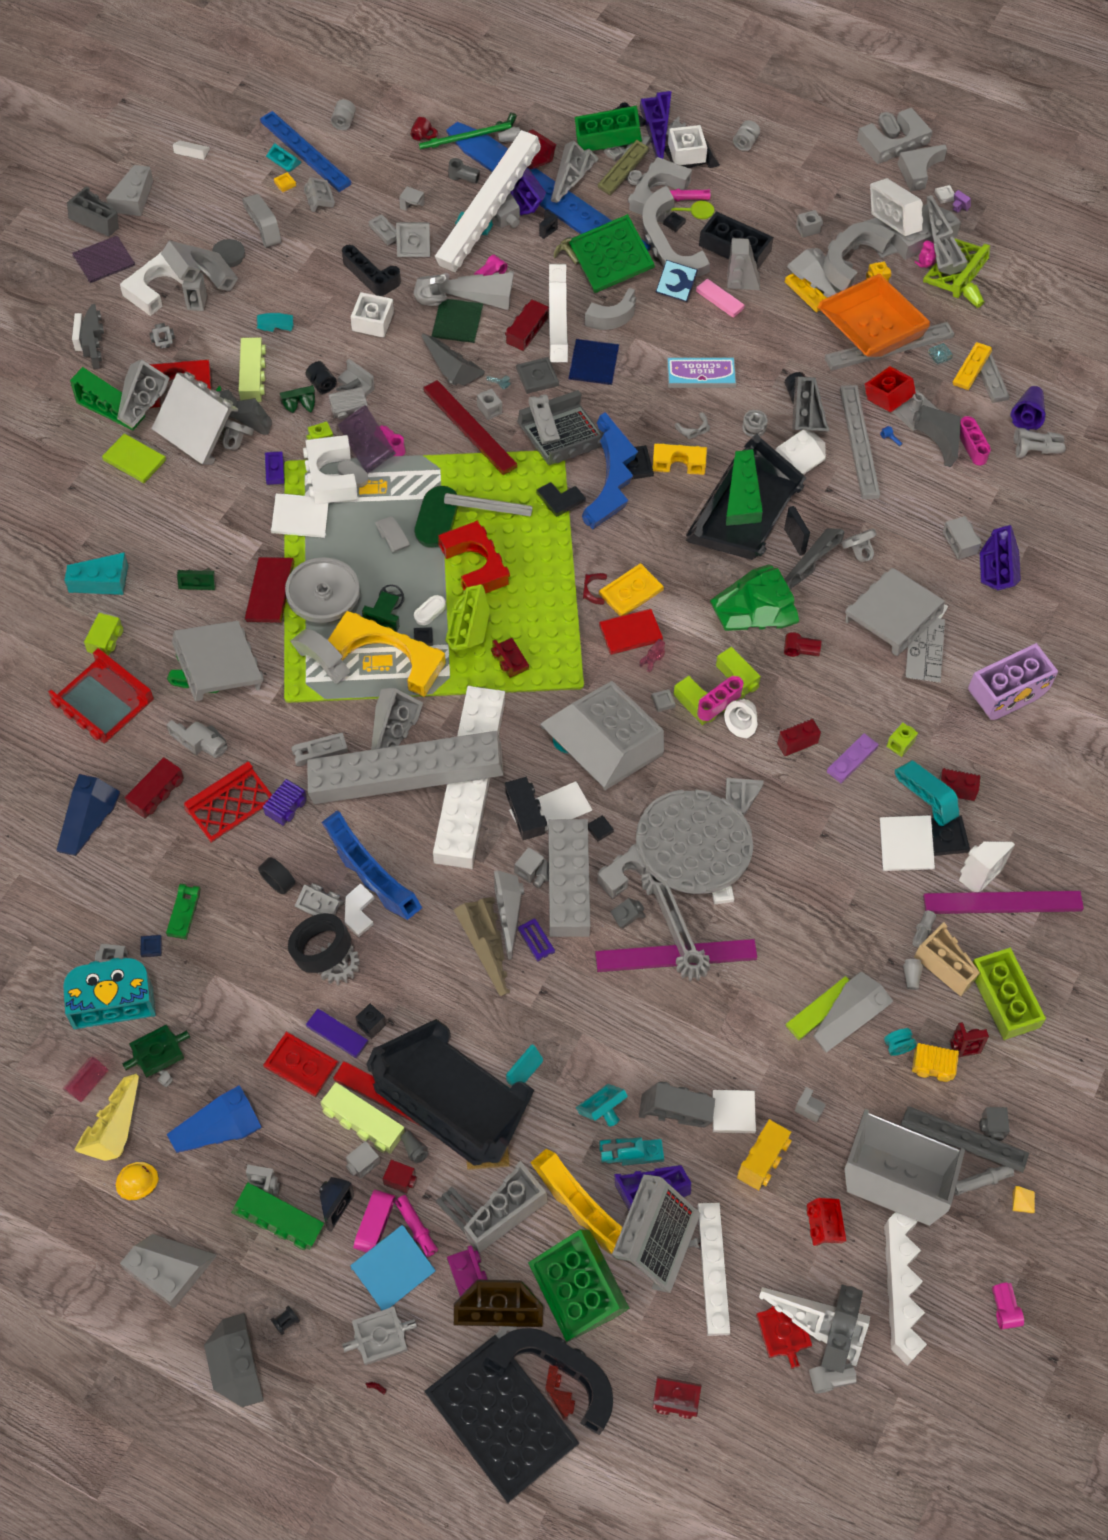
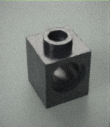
[355,1003,386,1039]

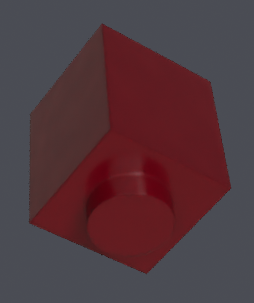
[383,1159,417,1194]

